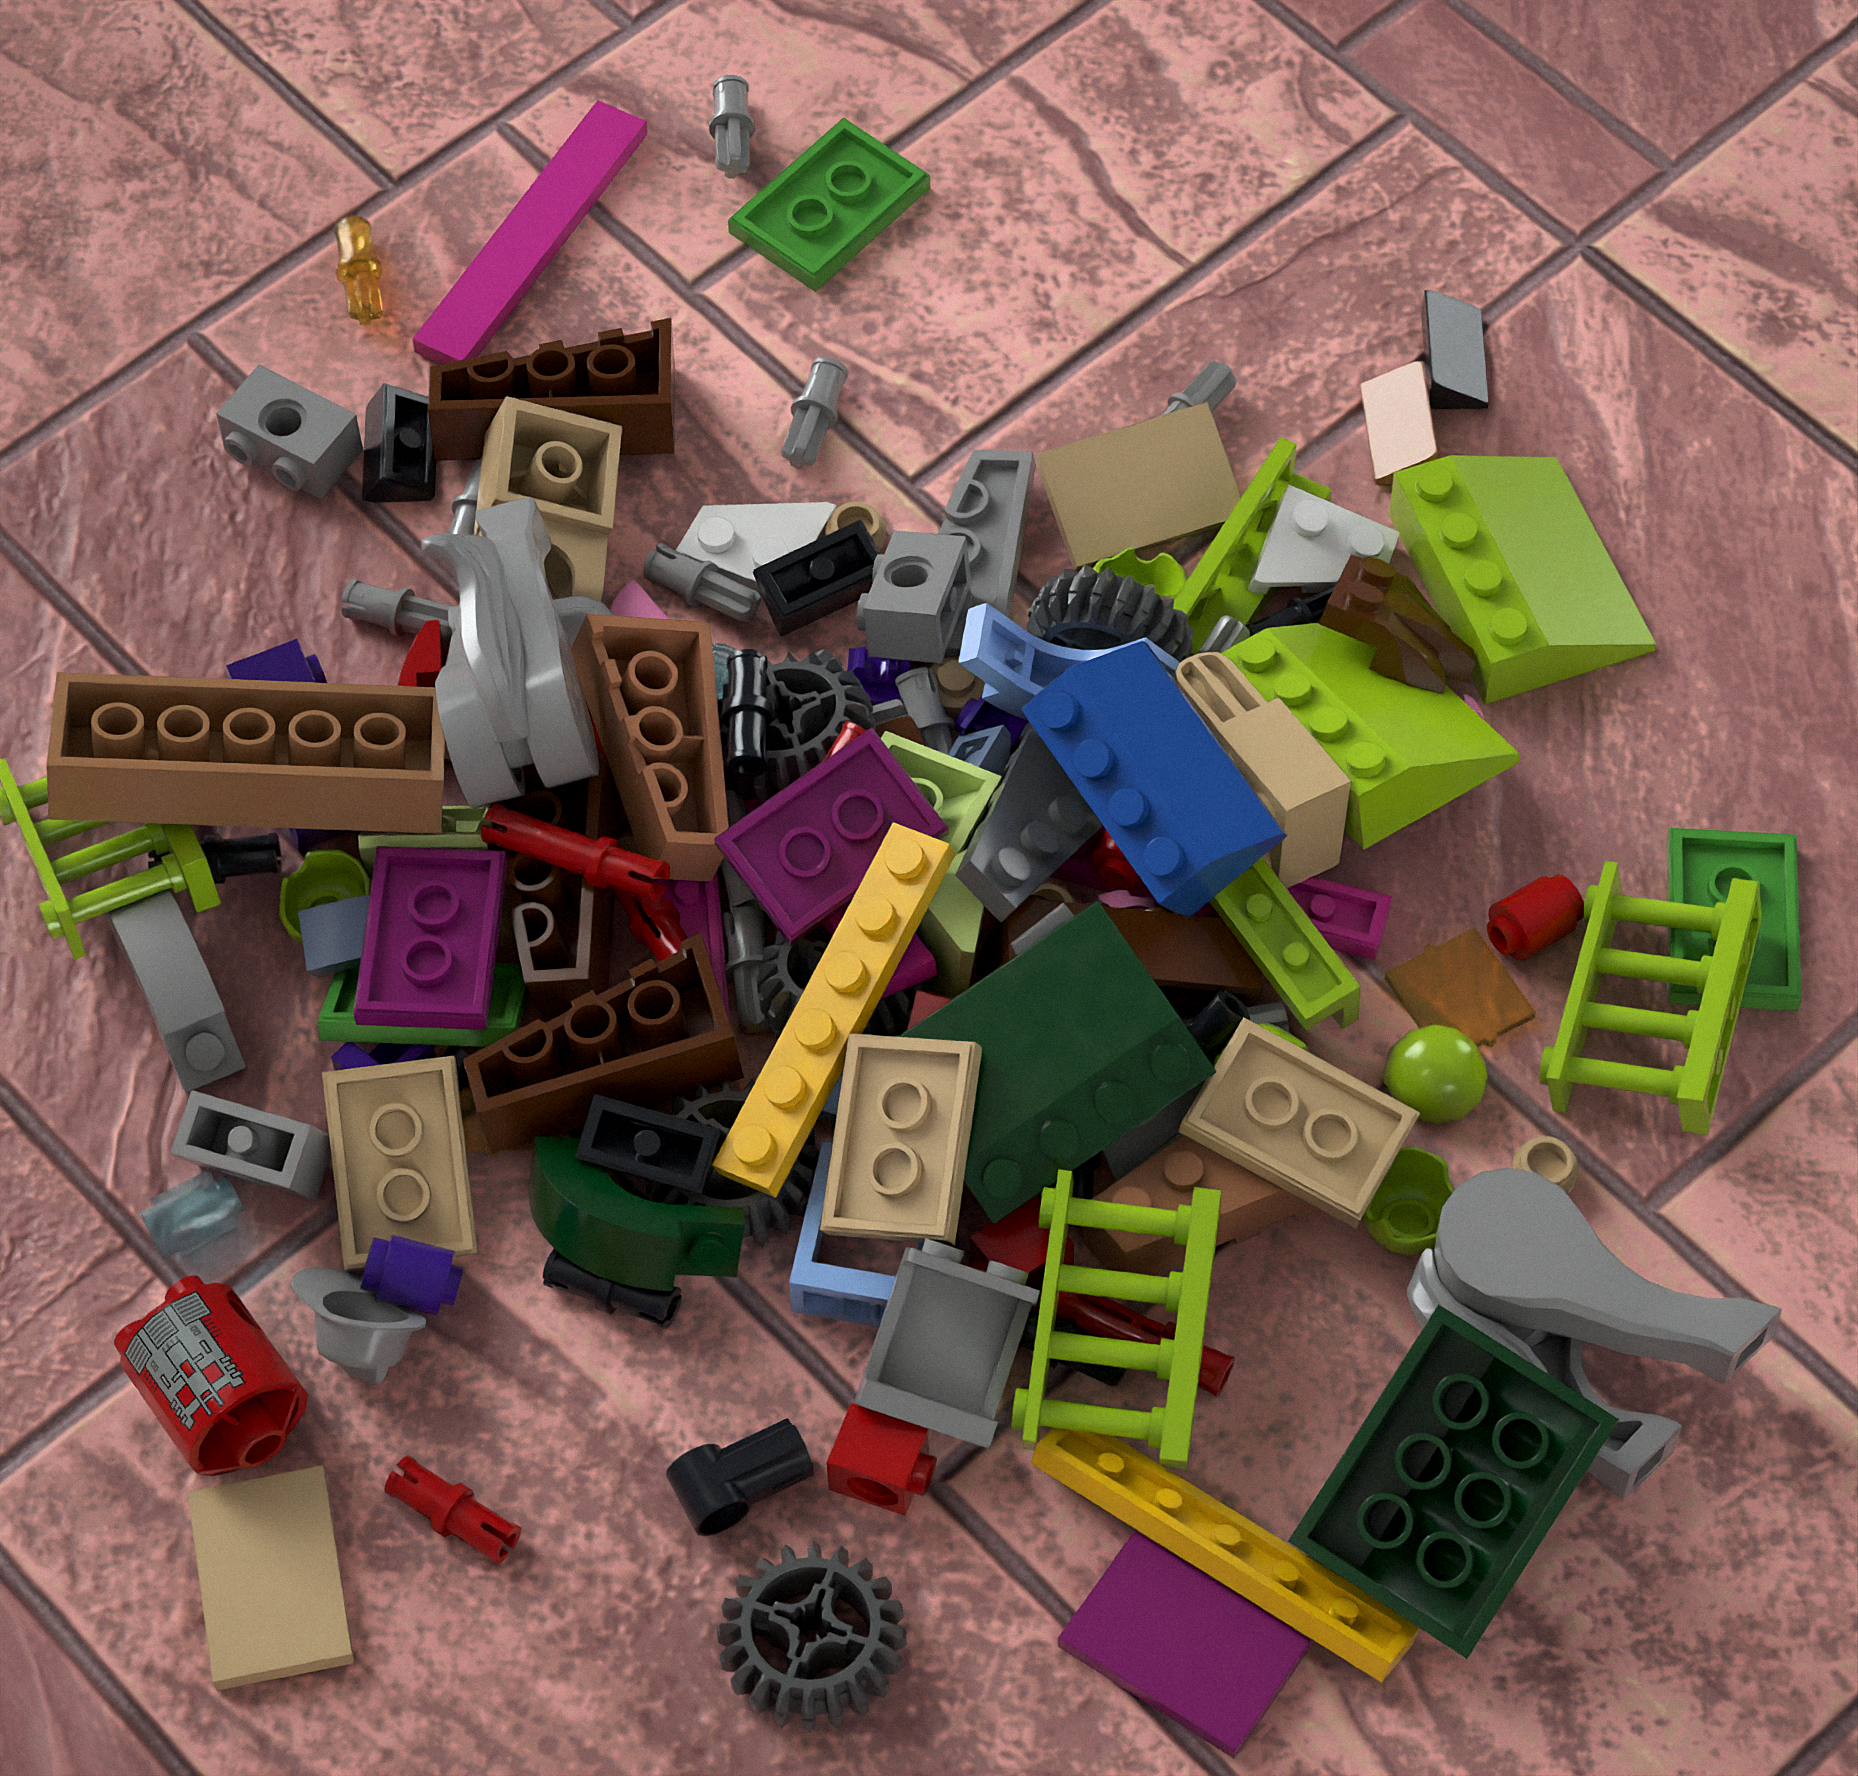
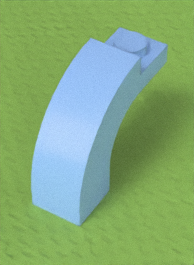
[958,603,1180,721]

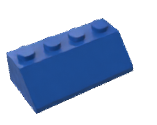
[1021,641,1287,918]

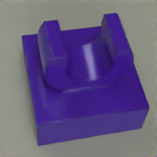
[847,647,911,706]

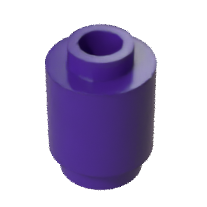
[360,1235,463,1316]

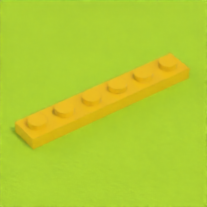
[712,822,956,1198]
[1030,1428,1420,1683]

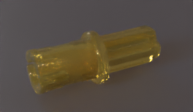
[334,216,383,325]

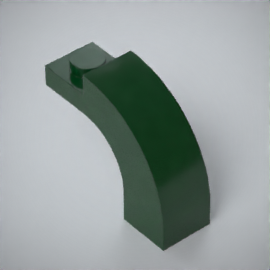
[528,1136,745,1291]

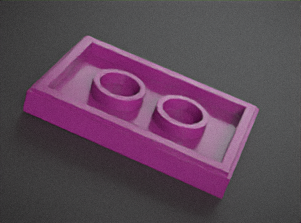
[714,727,949,946]
[353,846,507,1030]
[1058,1530,1311,1759]

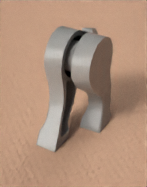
[421,497,599,808]
[1406,1168,1782,1499]

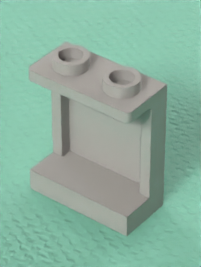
[854,1239,1040,1449]

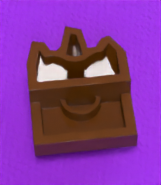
[1319,554,1475,694]

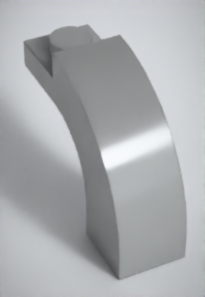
[105,889,246,1093]

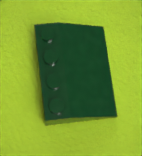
[897,900,1217,1224]
[1288,1304,1619,1659]

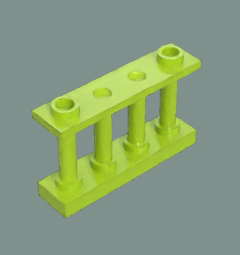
[0,758,221,960]
[1539,861,1762,1135]
[1011,1169,1221,1470]

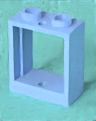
[789,1141,924,1327]

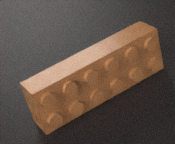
[46,672,445,834]

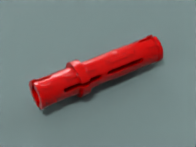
[481,803,670,902]
[1035,1286,1235,1397]

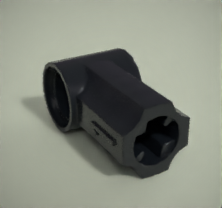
[666,1418,814,1536]

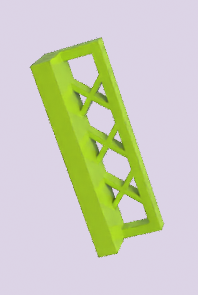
[1173,437,1332,656]
[1209,857,1361,1030]

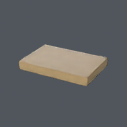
[1035,402,1241,571]
[1178,1017,1420,1228]
[820,1034,982,1245]
[322,1056,479,1271]
[187,1465,355,1691]

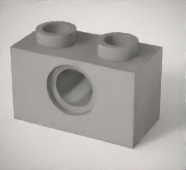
[216,364,363,500]
[857,530,971,663]
[170,1090,331,1201]

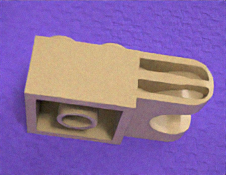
[474,396,622,603]
[1175,652,1351,889]

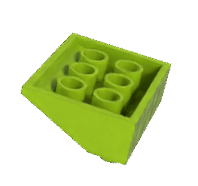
[1389,455,1656,705]
[1220,623,1520,849]

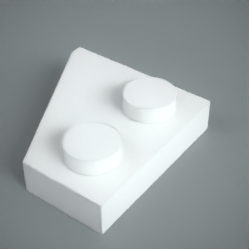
[1247,484,1400,594]
[676,502,836,597]

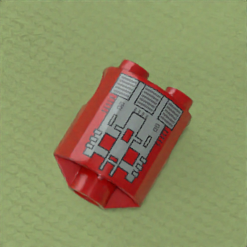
[114,1275,308,1477]

